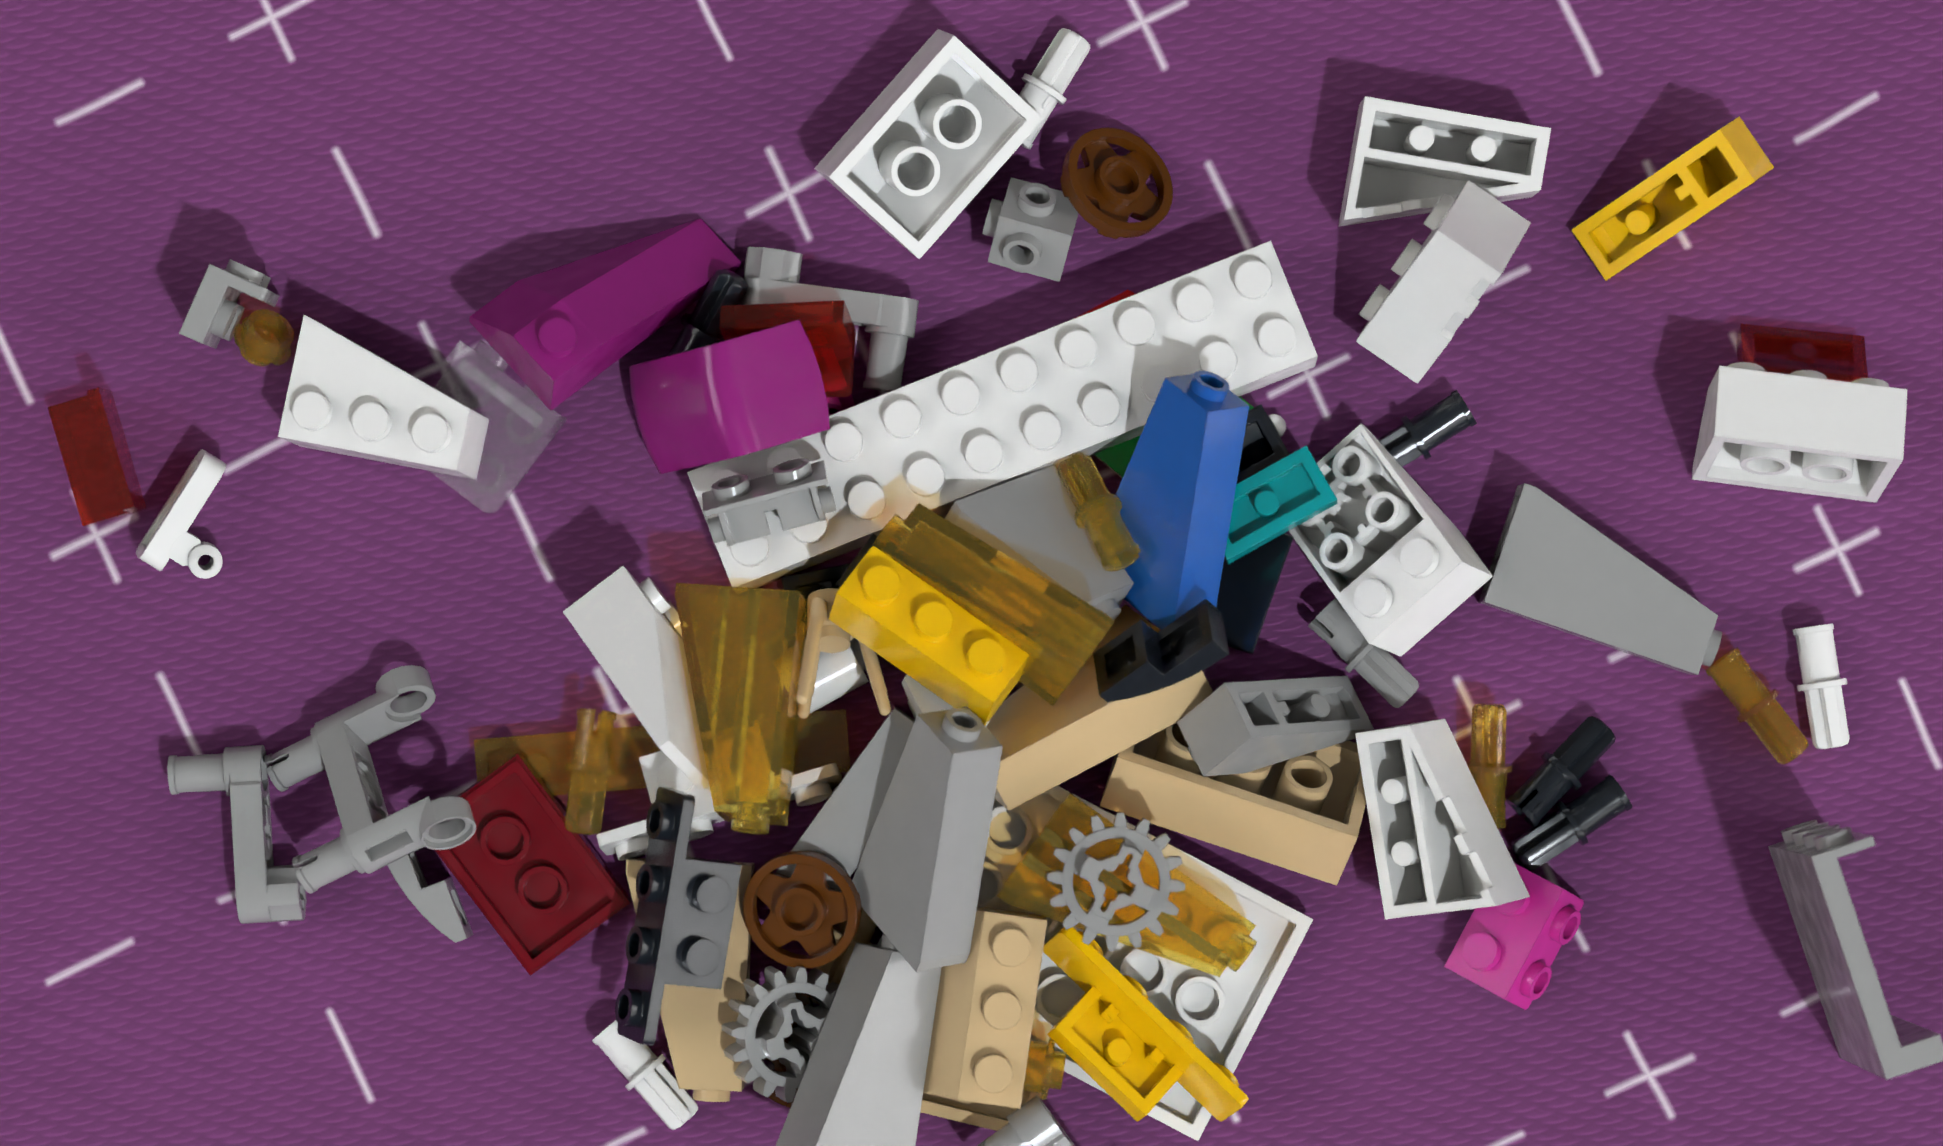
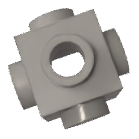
[982,177,1079,282]

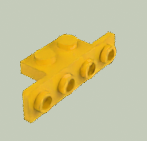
[1043,927,1249,1122]

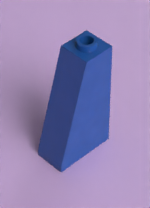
[1100,371,1249,630]

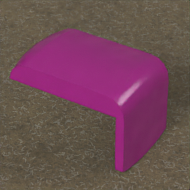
[629,320,830,474]

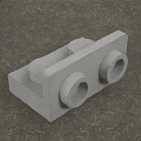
[179,259,279,349]

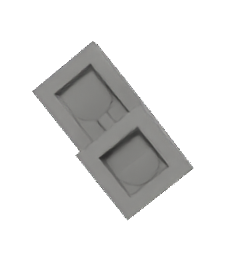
[387,852,474,943]

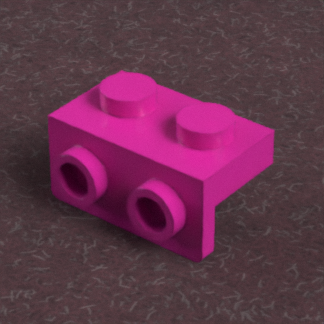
[1444,863,1584,1010]

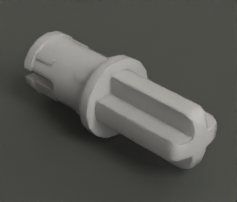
[1308,598,1419,708]

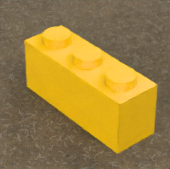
[829,546,1029,726]

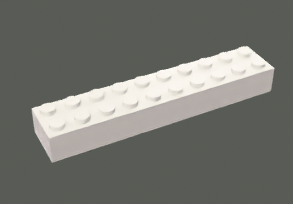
[687,241,1318,595]

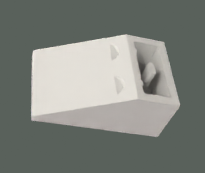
[1289,424,1493,657]

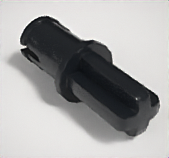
[668,269,748,355]
[1377,390,1477,467]
[1506,716,1616,827]
[1511,774,1633,871]

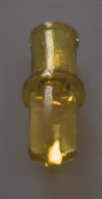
[1058,452,1140,572]
[1705,647,1808,765]
[1466,703,1513,829]
[564,708,617,835]

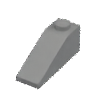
[1177,676,1374,777]

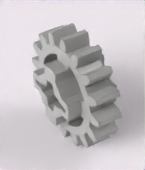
[1047,812,1185,951]
[722,966,839,1102]

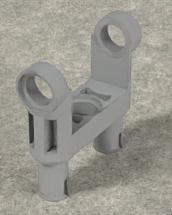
[264,665,476,894]

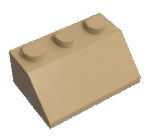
[923,906,1047,1109]

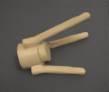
[796,588,891,719]

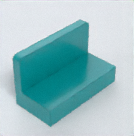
[1224,446,1338,564]

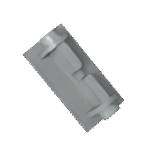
[702,458,837,546]

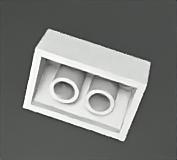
[814,29,1043,259]
[1692,362,1908,503]

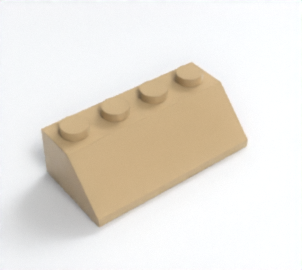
[1100,723,1366,886]

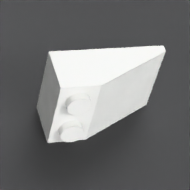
[563,566,711,791]

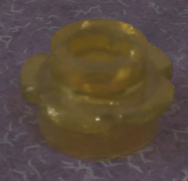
[234,309,294,366]
[1023,1038,1066,1100]

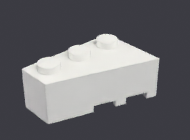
[1338,96,1551,227]
[1356,180,1531,384]
[278,315,489,480]
[1355,719,1530,920]

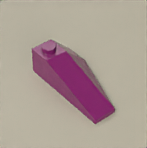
[469,218,741,411]

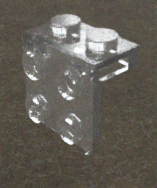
[430,340,567,513]

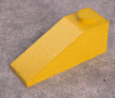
[1571,116,1774,281]

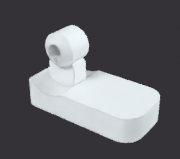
[136,449,226,579]

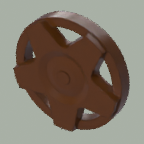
[1060,127,1173,239]
[743,850,862,968]

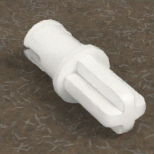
[1019,28,1090,150]
[1793,623,1850,749]
[592,1020,698,1130]

